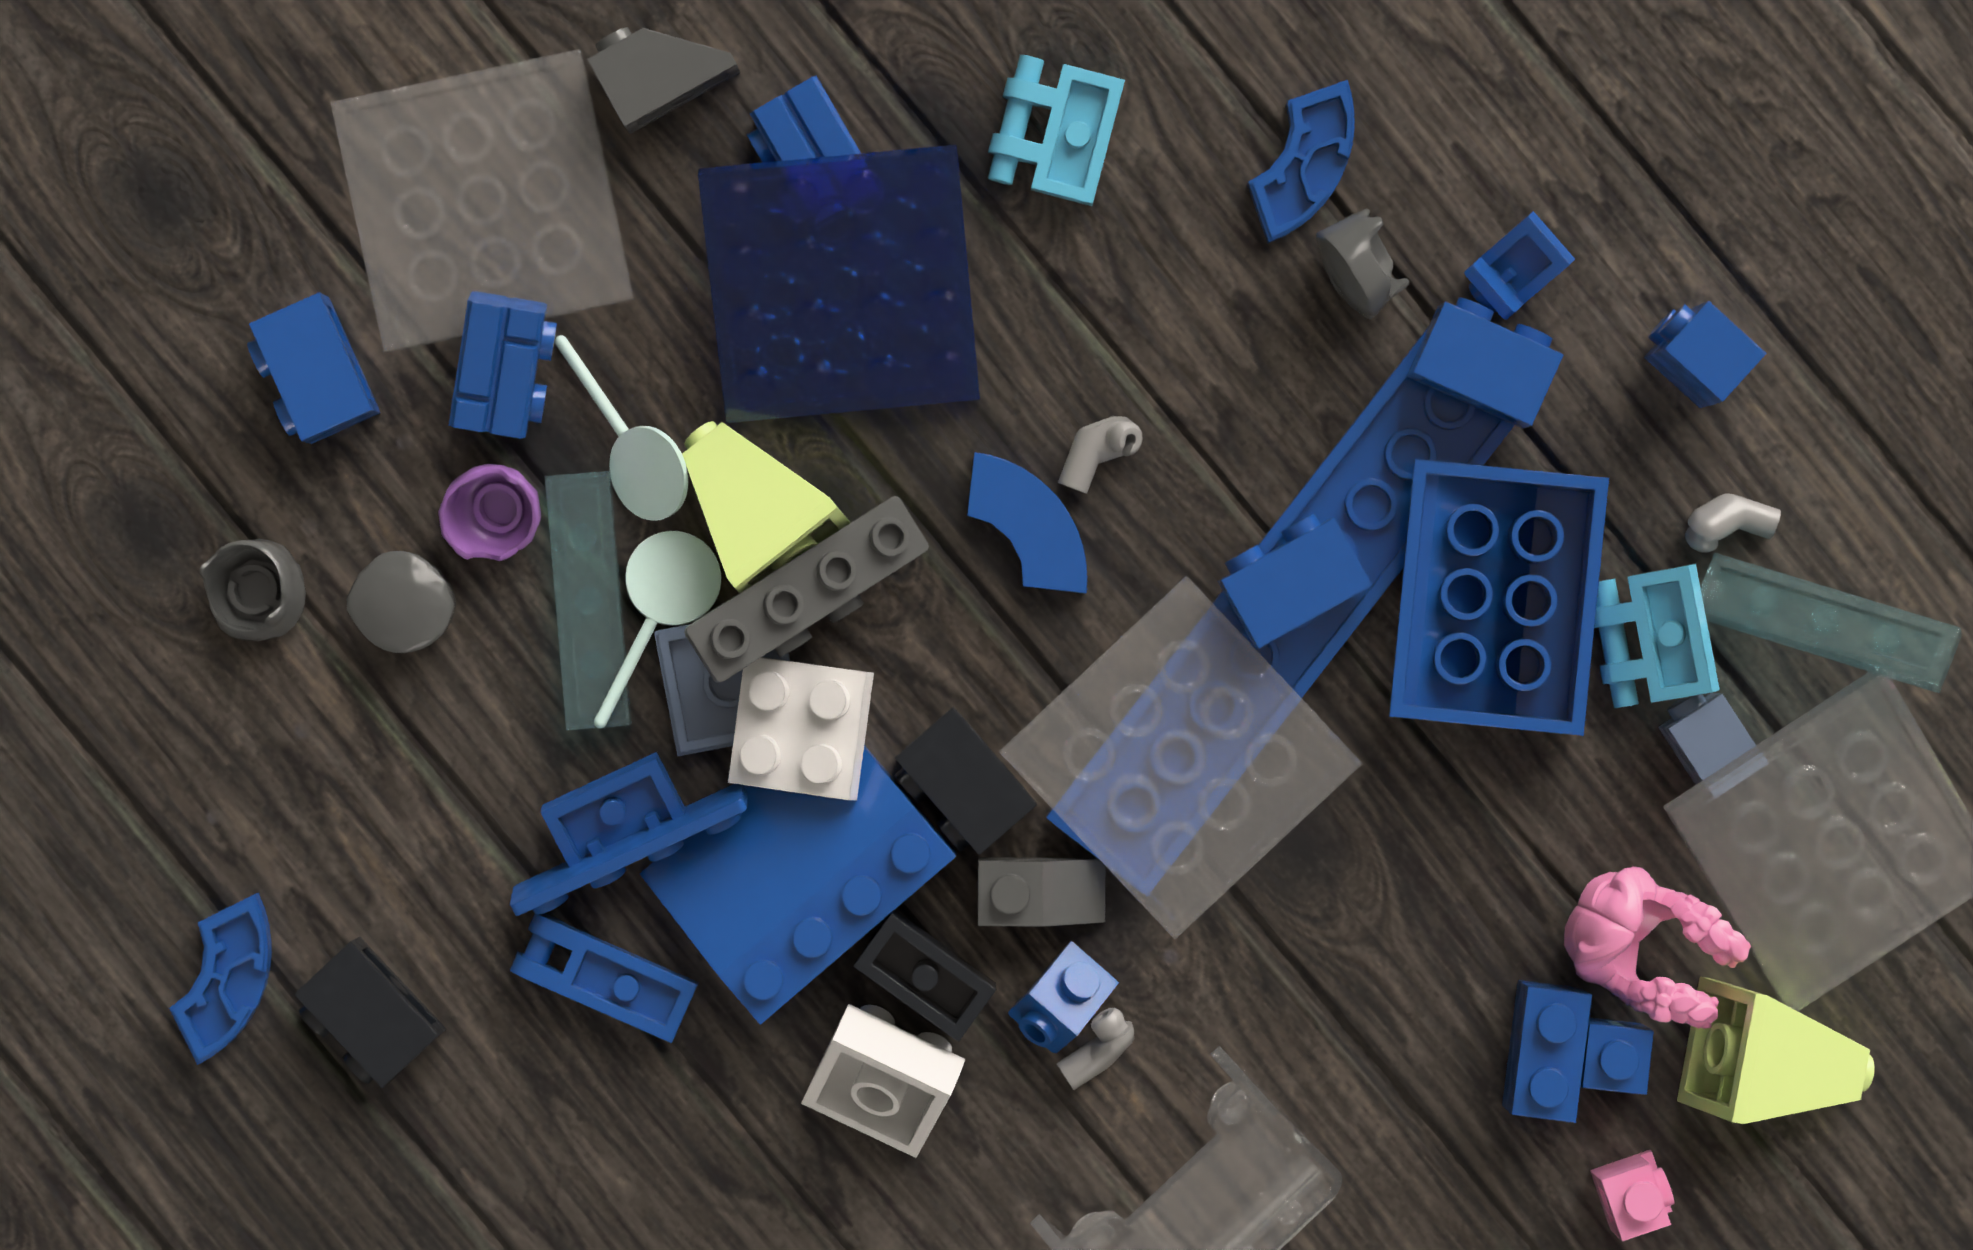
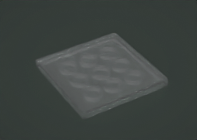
[330,49,635,353]
[999,576,1363,939]
[1663,666,1973,1011]

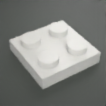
[728,657,874,800]

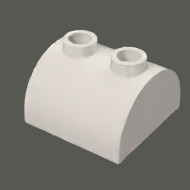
[801,1004,965,1158]

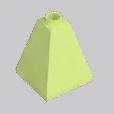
[682,421,851,593]
[1677,977,1874,1124]

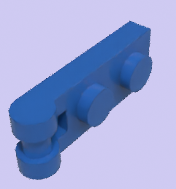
[510,914,699,1043]

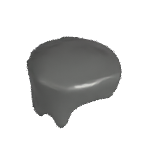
[1315,209,1409,319]
[200,538,306,641]
[346,551,457,653]

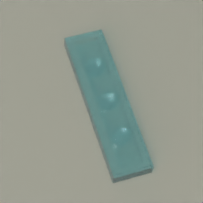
[545,471,632,731]
[1700,553,1962,693]

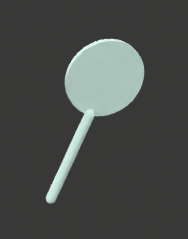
[555,335,688,521]
[594,531,721,728]

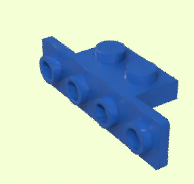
[510,752,748,916]

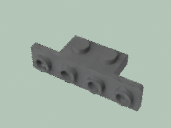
[684,496,929,683]

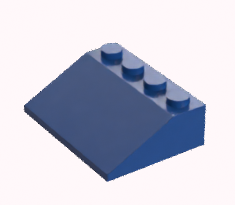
[1389,459,1609,736]
[640,745,957,1025]

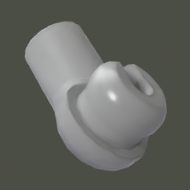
[1058,416,1143,494]
[1685,493,1781,553]
[1056,1008,1134,1090]

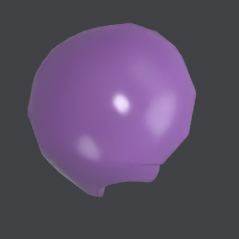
[438,464,542,561]

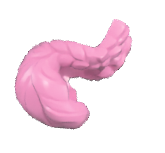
[1564,866,1751,1029]

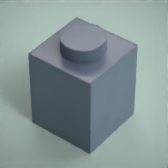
[1658,693,1765,793]

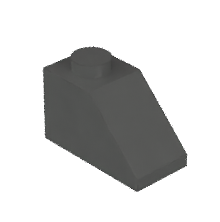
[587,27,741,134]
[978,857,1106,926]

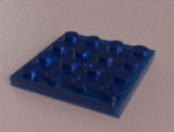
[698,145,980,423]

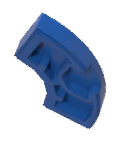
[1247,80,1355,244]
[967,452,1087,594]
[169,893,272,1065]

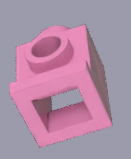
[1590,1150,1675,1242]

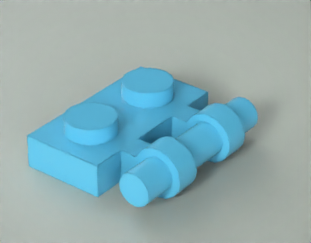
[988,55,1125,206]
[1594,564,1720,708]

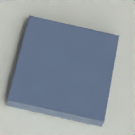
[654,624,790,756]

